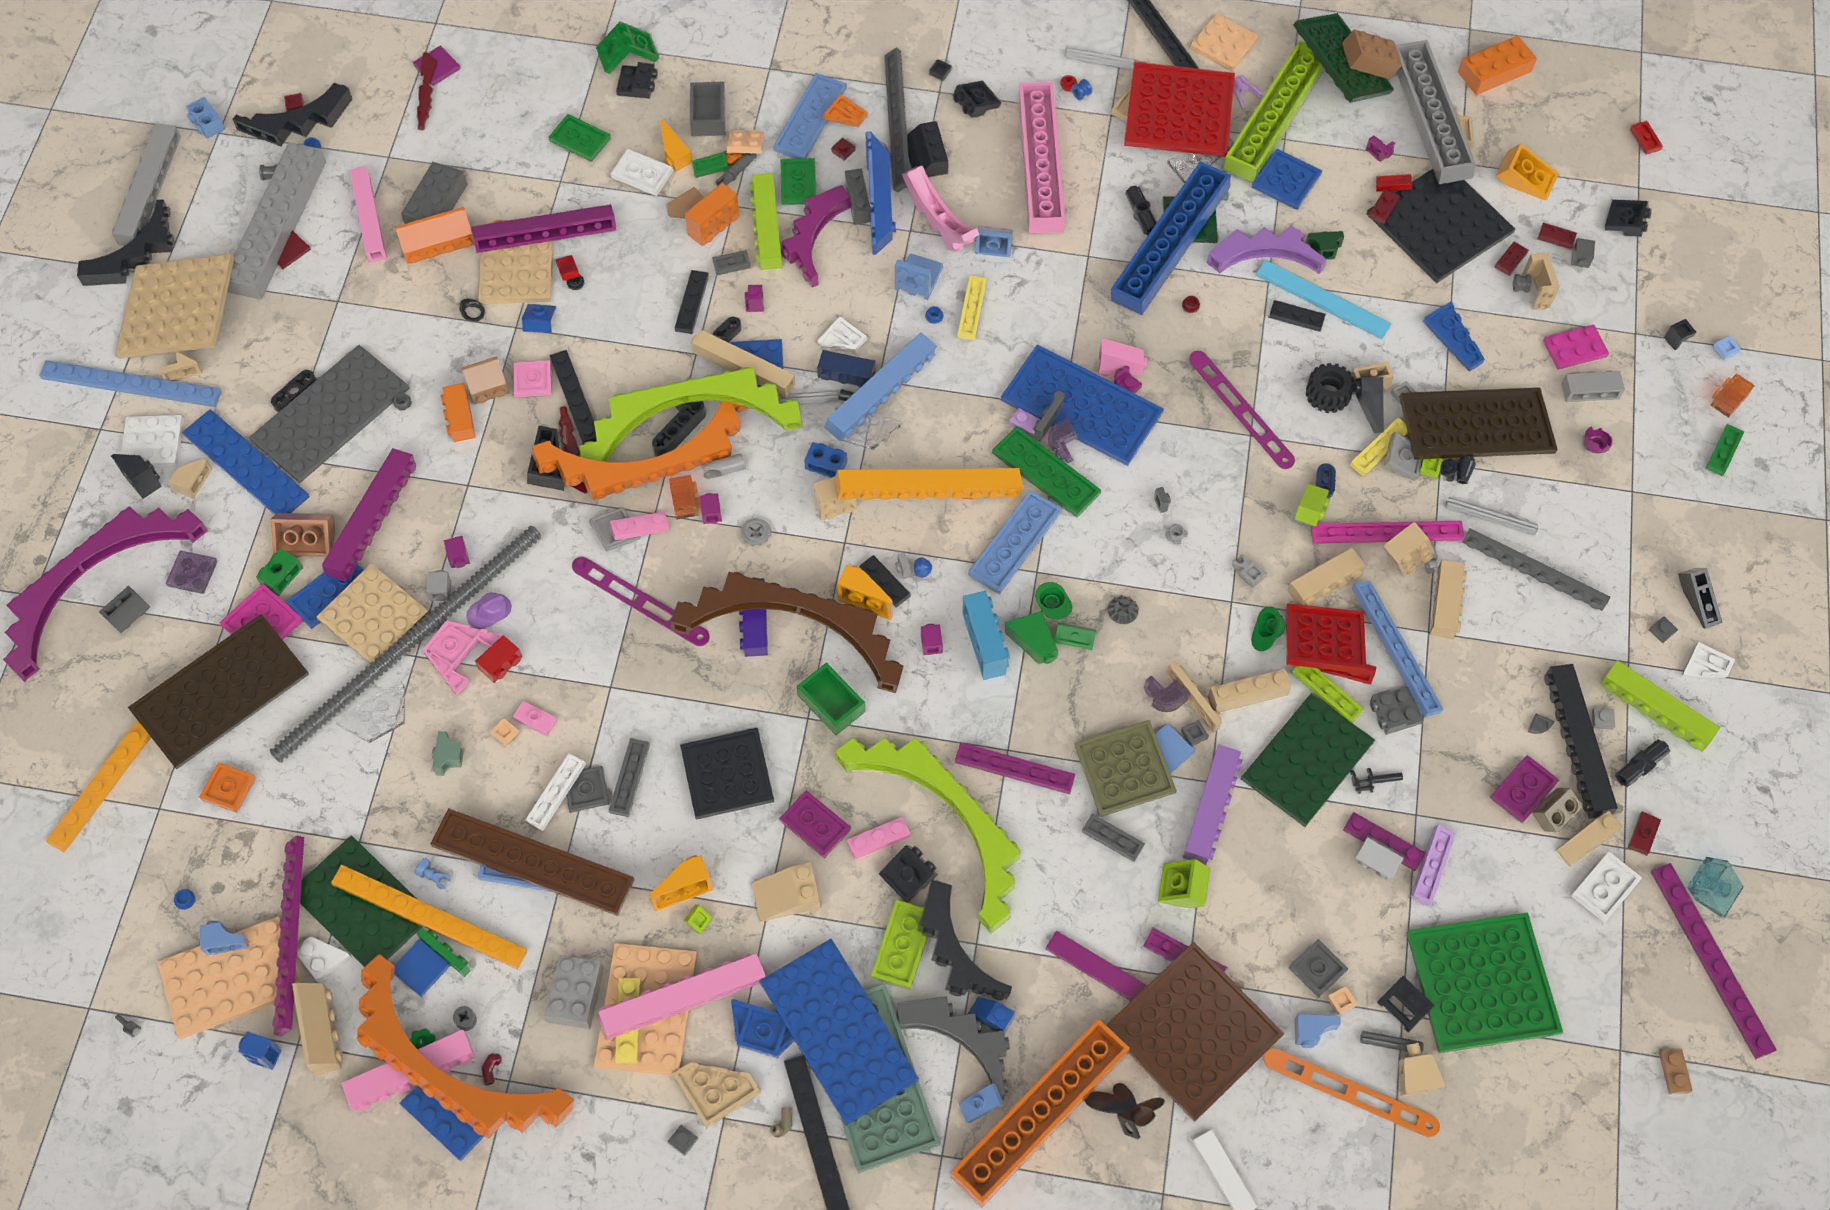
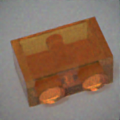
[1710,373,1755,418]
[669,475,701,520]

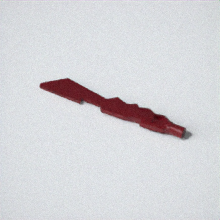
[417,52,437,131]
[558,406,588,494]

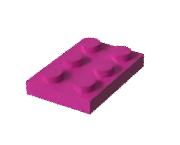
[1543,325,1609,370]

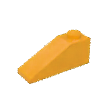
[660,119,692,172]

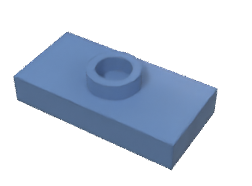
[959,1084,1004,1123]

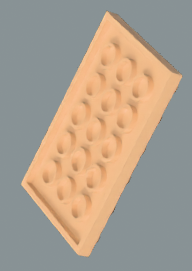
[157,916,300,1040]
[594,943,697,1076]

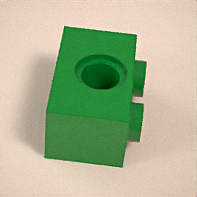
[256,548,303,596]

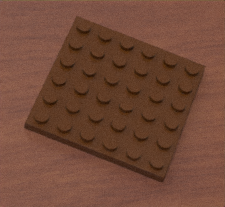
[1106,942,1284,1122]

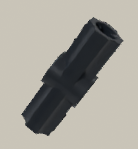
[1125,185,1156,236]
[1615,739,1671,787]

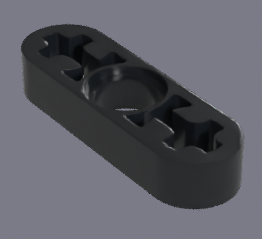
[271,370,316,412]

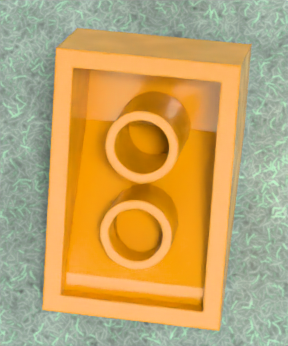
[1496,143,1559,200]
[837,565,893,620]
[649,855,713,911]

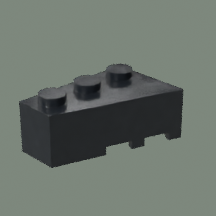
[527,425,564,491]

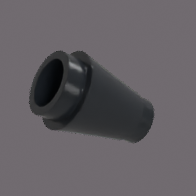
[1457,455,1476,484]

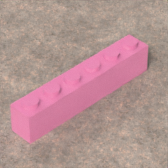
[341,1030,476,1112]

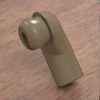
[770,1107,792,1138]

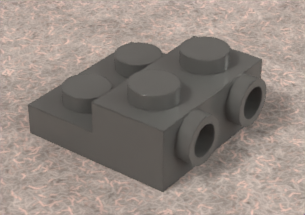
[1370,687,1424,735]

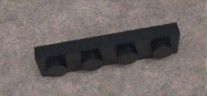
[675,270,709,335]

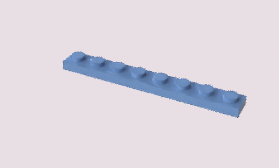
[1352,580,1444,717]

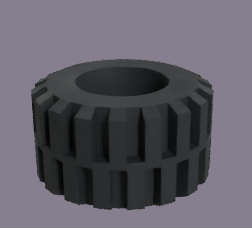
[1306,363,1354,413]

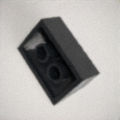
[907,121,948,177]

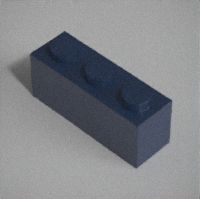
[817,350,876,387]

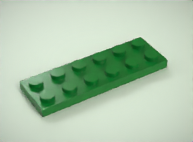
[992,426,1101,517]

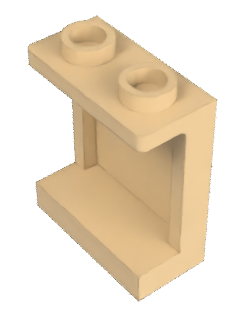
[1522,252,1560,310]

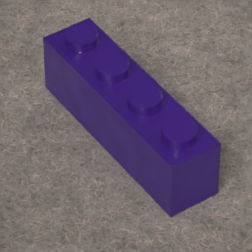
[739,578,768,657]

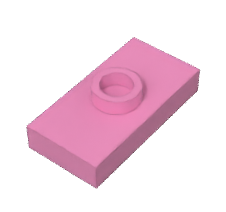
[513,701,557,736]

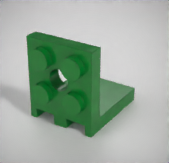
[596,21,659,74]

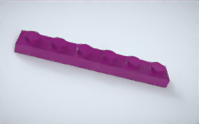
[955,742,1075,795]

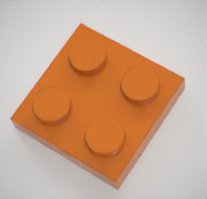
[199,762,256,813]

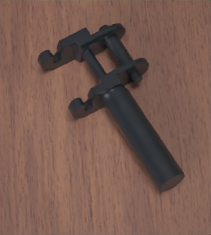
[1350,768,1403,794]

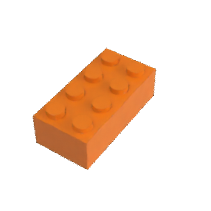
[1458,35,1537,95]

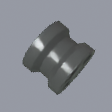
[1513,274,1532,292]
[453,1006,477,1031]

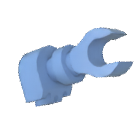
[414,858,450,889]

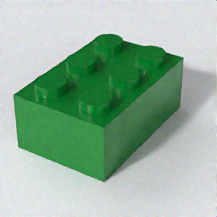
[797,662,866,736]

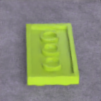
[871,899,928,990]

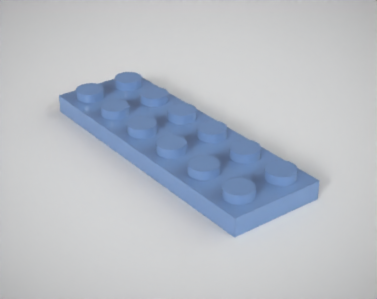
[773,73,847,159]
[968,490,1062,594]

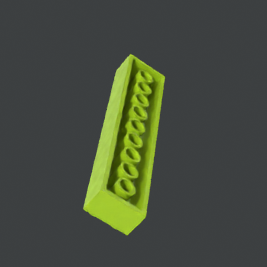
[1223,40,1325,183]

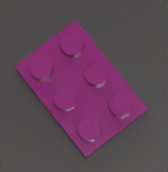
[1490,755,1559,823]
[779,790,851,859]

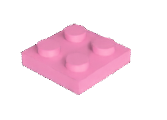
[514,360,552,397]

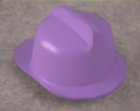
[467,592,512,629]

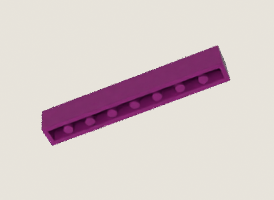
[471,204,616,253]
[322,448,416,582]

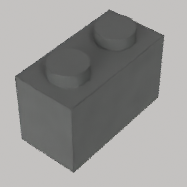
[99,585,150,633]

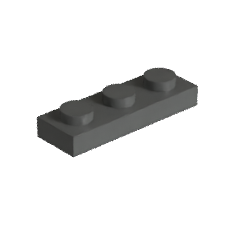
[1082,813,1145,862]

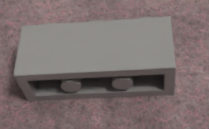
[1561,370,1625,402]

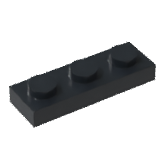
[1269,300,1326,332]
[859,555,911,608]

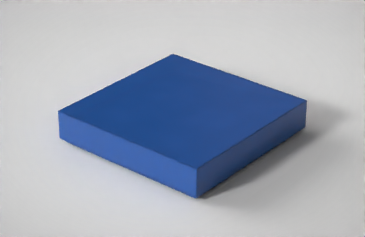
[394,939,450,997]

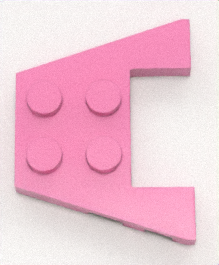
[422,621,503,696]

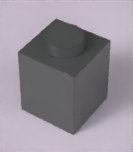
[1571,238,1595,268]

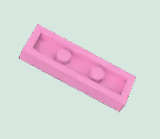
[609,511,670,541]
[847,817,911,859]

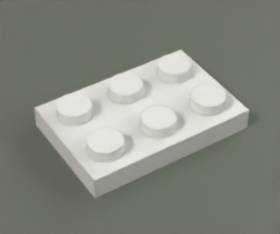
[611,149,673,196]
[1571,852,1642,923]

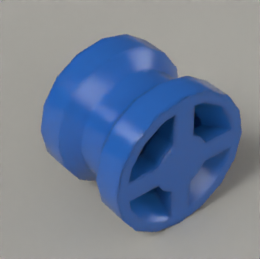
[1071,79,1092,100]

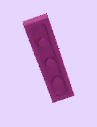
[1343,812,1425,871]
[1143,928,1227,973]

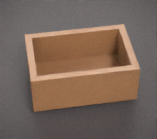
[1342,29,1402,80]

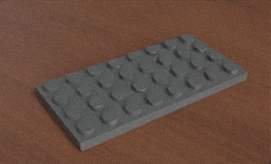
[249,345,410,483]

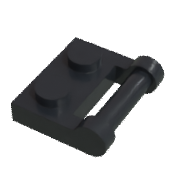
[1377,976,1435,1033]

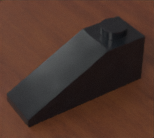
[1354,377,1384,433]
[1678,568,1723,629]

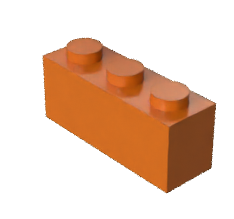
[441,383,476,442]

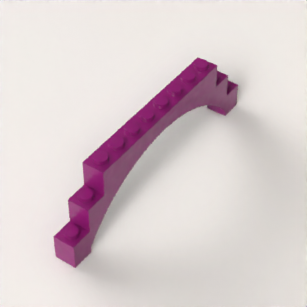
[3,506,208,682]

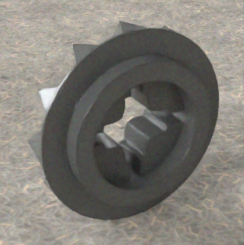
[1108,595,1139,624]

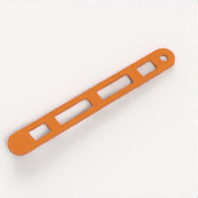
[1264,1048,1440,1137]

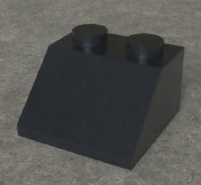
[111,454,162,499]

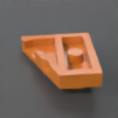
[822,94,869,127]

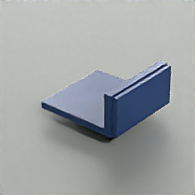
[522,304,556,333]

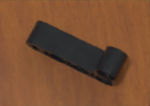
[652,401,706,457]

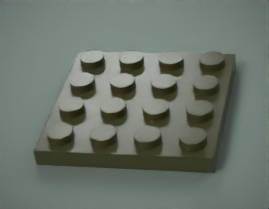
[1075,720,1177,817]

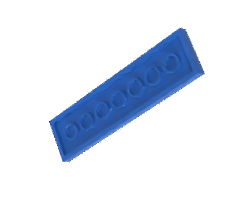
[182,409,310,515]

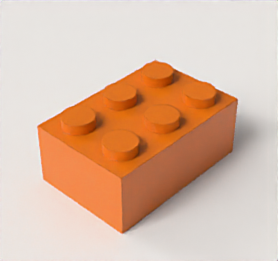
[685,182,740,247]

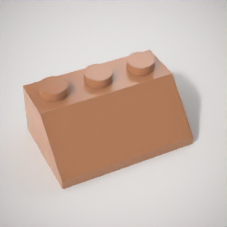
[270,513,335,557]

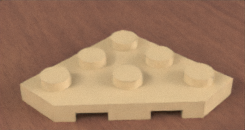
[672,1062,761,1129]

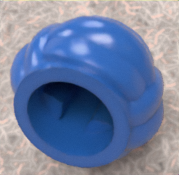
[914,557,932,578]

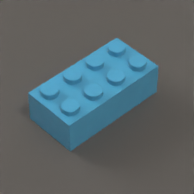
[962,590,1010,680]

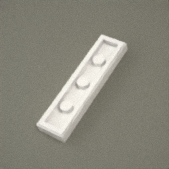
[525,753,586,831]
[1192,1130,1257,1210]

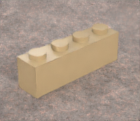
[1288,548,1366,606]
[1430,559,1467,639]
[1208,669,1291,713]

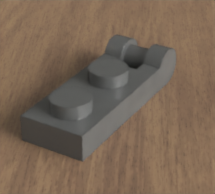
[1033,391,1065,442]

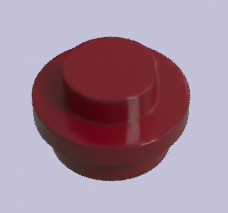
[1182,296,1200,313]

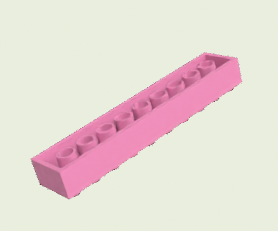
[1018,82,1065,233]

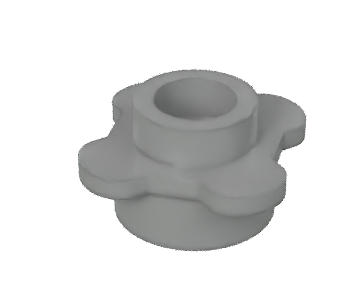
[1165,524,1188,545]

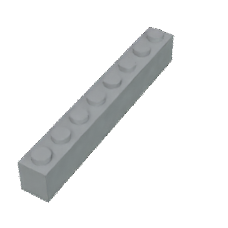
[112,123,181,245]

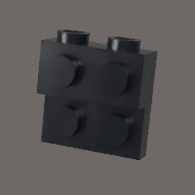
[616,62,658,99]
[953,80,1001,118]
[1605,199,1652,237]
[879,845,938,903]

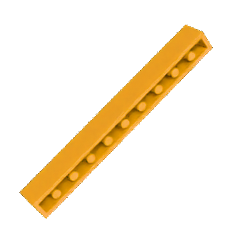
[834,468,1023,500]

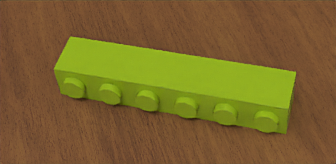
[749,173,782,270]
[1600,660,1721,752]

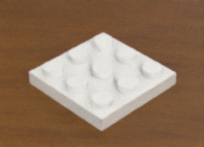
[121,415,184,467]

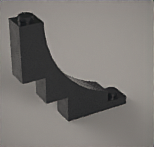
[232,83,352,147]

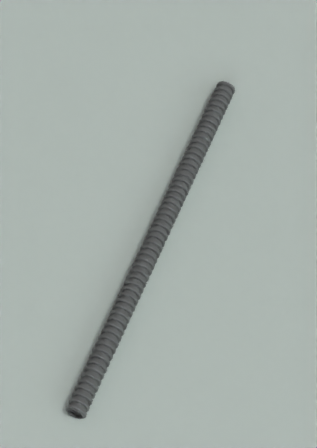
[269,526,541,763]

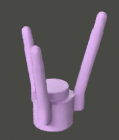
[1233,75,1263,109]

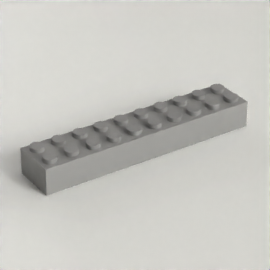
[1395,40,1476,184]
[228,142,326,300]

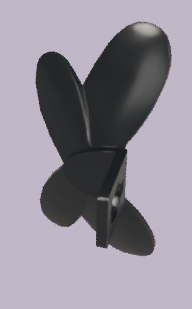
[1084,1083,1165,1140]

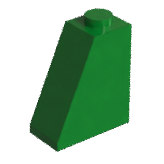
[1005,611,1058,664]

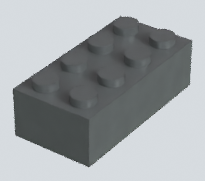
[401,162,468,224]

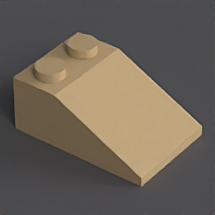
[752,862,821,922]

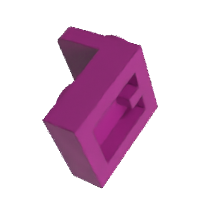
[1366,135,1395,162]
[1114,366,1142,394]

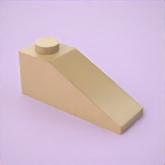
[1557,811,1623,866]

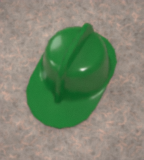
[1035,582,1073,620]
[1251,606,1286,652]

